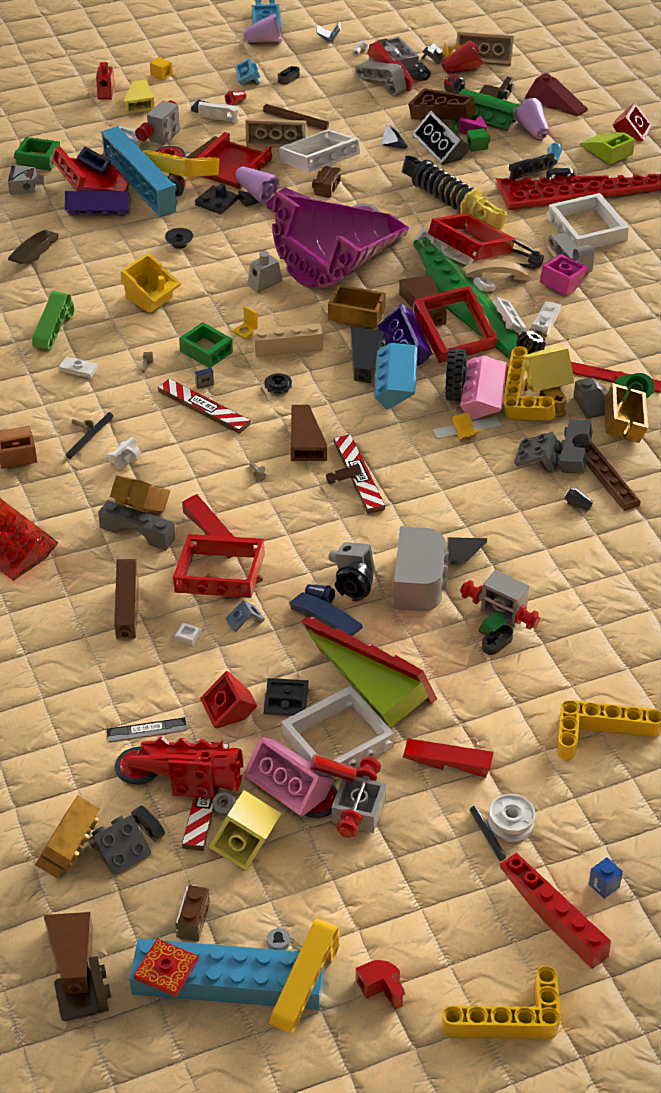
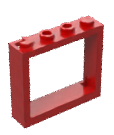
[428,213,515,261]
[412,286,498,363]
[173,534,265,598]

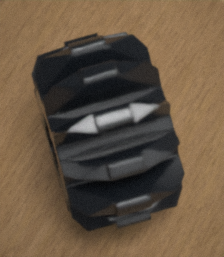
[516,330,546,354]

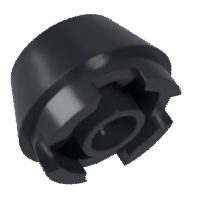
[334,562,373,601]

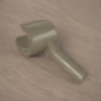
[141,351,153,373]
[72,419,94,433]
[249,462,267,480]

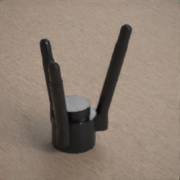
[512,240,544,269]

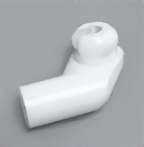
[353,40,369,56]

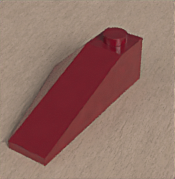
[525,73,588,116]

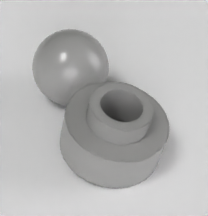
[213,792,236,816]

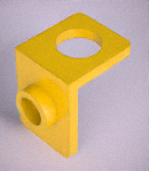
[442,43,462,58]
[233,306,258,339]
[452,412,481,440]

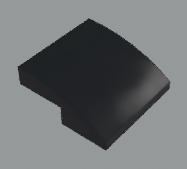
[263,678,309,716]

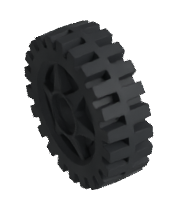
[445,349,467,401]

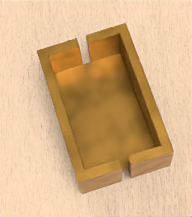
[328,284,386,329]
[604,383,648,443]
[109,475,171,514]
[35,795,100,879]

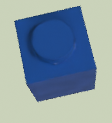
[588,857,623,899]

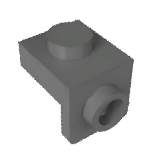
[421,43,444,64]

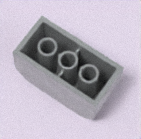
[393,526,449,611]

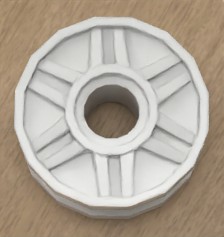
[488,794,535,843]

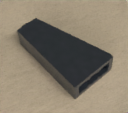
[351,327,385,383]

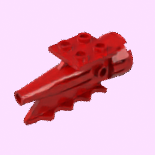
[128,736,244,799]

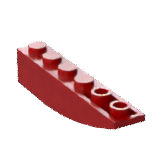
[500,852,611,969]

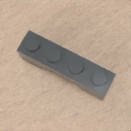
[98,500,175,550]

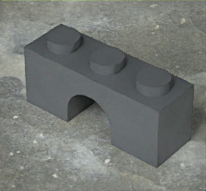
[558,419,593,474]

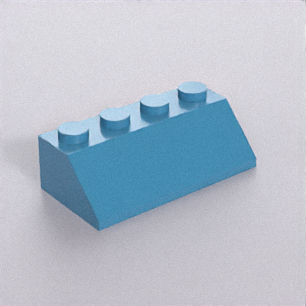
[374,343,417,410]

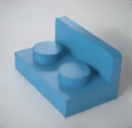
[235,58,260,85]

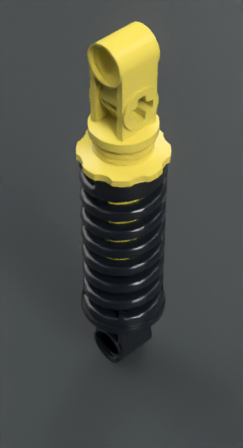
[401,156,507,230]

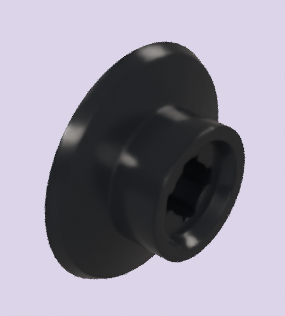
[165,228,194,249]

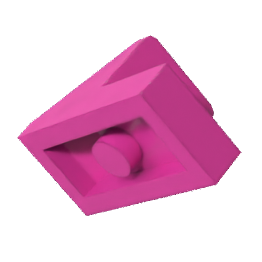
[458,116,487,135]

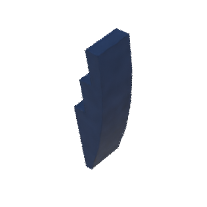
[289,592,363,636]

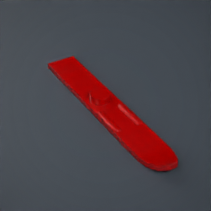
[571,362,661,393]

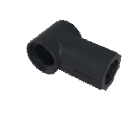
[405,62,431,81]

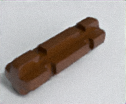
[326,464,362,484]

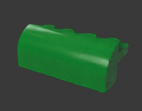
[459,89,520,131]

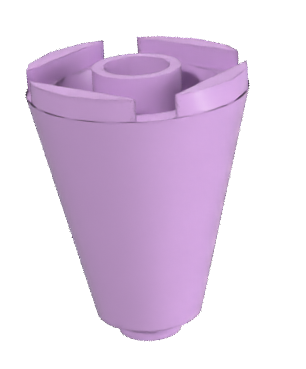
[243,14,282,43]
[514,98,549,140]
[235,166,279,204]

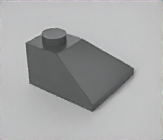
[573,377,608,419]
[447,537,487,565]

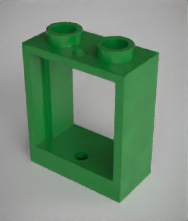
[14,137,61,171]
[179,322,233,368]

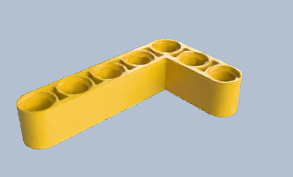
[142,151,219,177]
[503,346,556,420]
[557,700,661,760]
[269,918,340,1034]
[441,966,561,1039]

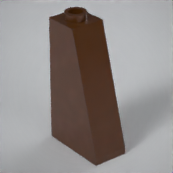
[399,275,447,326]
[291,405,327,461]
[114,559,139,639]
[44,912,93,994]

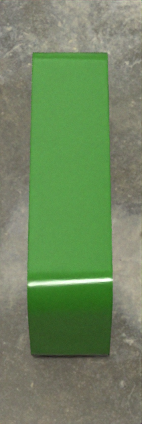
[32,291,75,350]

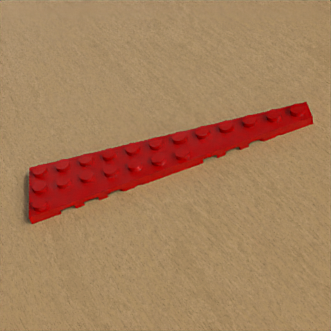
[496,174,661,210]

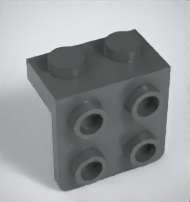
[514,432,561,473]
[88,815,151,874]

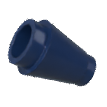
[305,584,335,604]

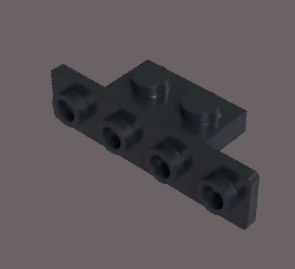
[508,153,555,180]

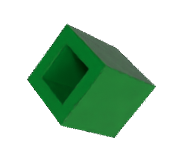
[467,128,491,152]

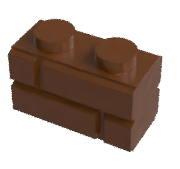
[312,166,341,198]
[175,885,210,942]

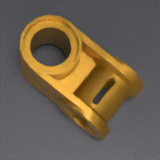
[540,387,567,417]

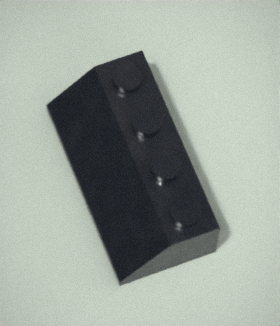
[412,111,471,165]

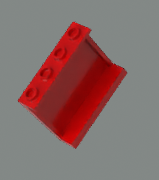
[196,132,272,189]
[51,147,129,191]

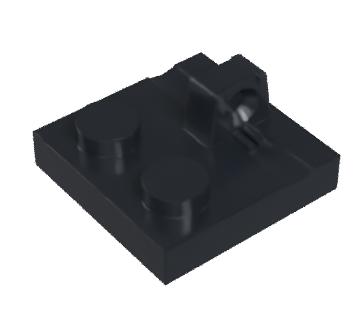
[195,184,238,215]

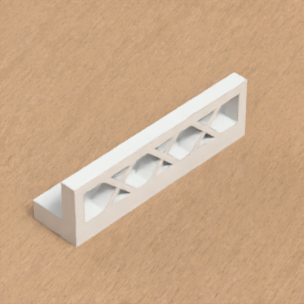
[416,228,477,265]

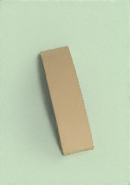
[463,259,531,280]

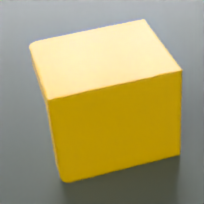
[150,57,173,81]

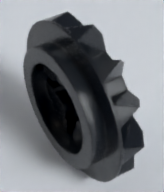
[264,373,292,394]

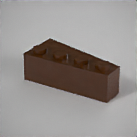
[408,88,476,120]

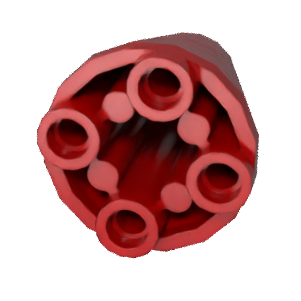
[441,41,483,73]

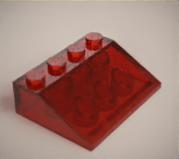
[0,498,58,581]

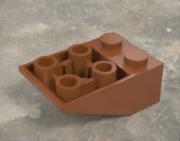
[0,426,38,469]

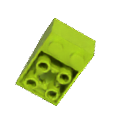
[580,132,635,165]

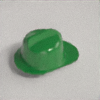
[615,373,655,400]

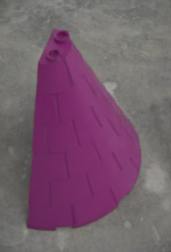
[272,192,409,288]

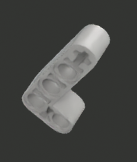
[355,61,406,96]
[548,232,594,273]

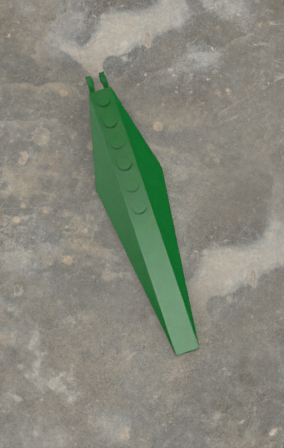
[413,237,518,359]

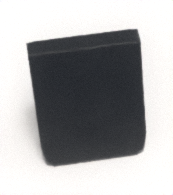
[238,190,259,207]

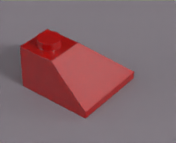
[612,103,653,141]
[200,671,258,729]

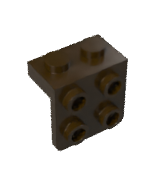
[479,76,514,101]
[54,956,111,1021]

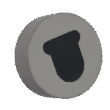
[267,928,290,950]

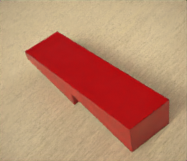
[367,41,414,91]
[182,494,234,559]
[402,738,494,778]

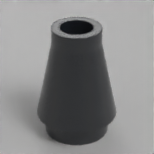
[564,487,594,511]

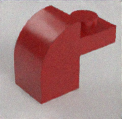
[355,960,405,1010]

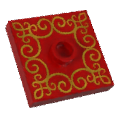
[133,938,199,998]

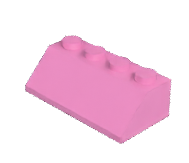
[460,356,508,420]
[243,737,335,816]

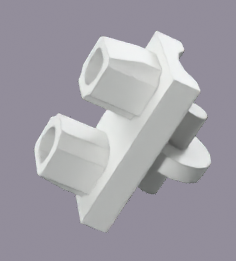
[107,437,141,470]

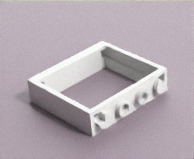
[278,129,361,172]
[547,193,629,248]
[281,686,394,780]

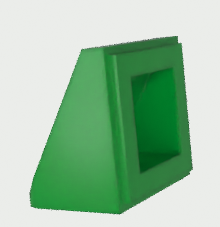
[478,611,506,633]

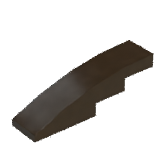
[8,230,58,264]

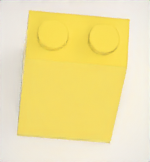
[522,345,574,392]
[209,790,281,870]

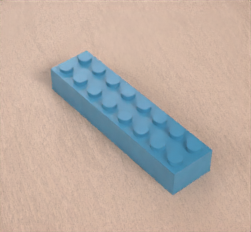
[101,126,177,217]
[130,938,324,1010]

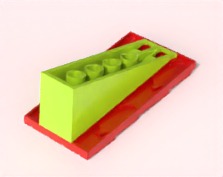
[301,617,437,729]

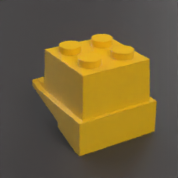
[121,253,181,313]

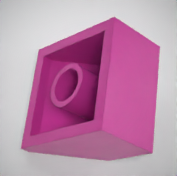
[539,254,588,296]

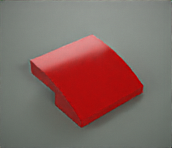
[310,754,356,782]

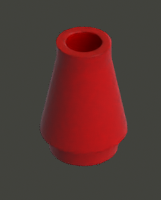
[224,91,247,106]

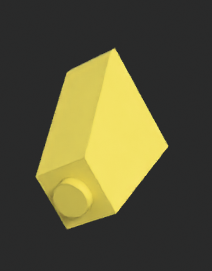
[124,79,154,114]

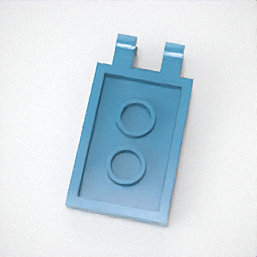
[252,0,281,32]

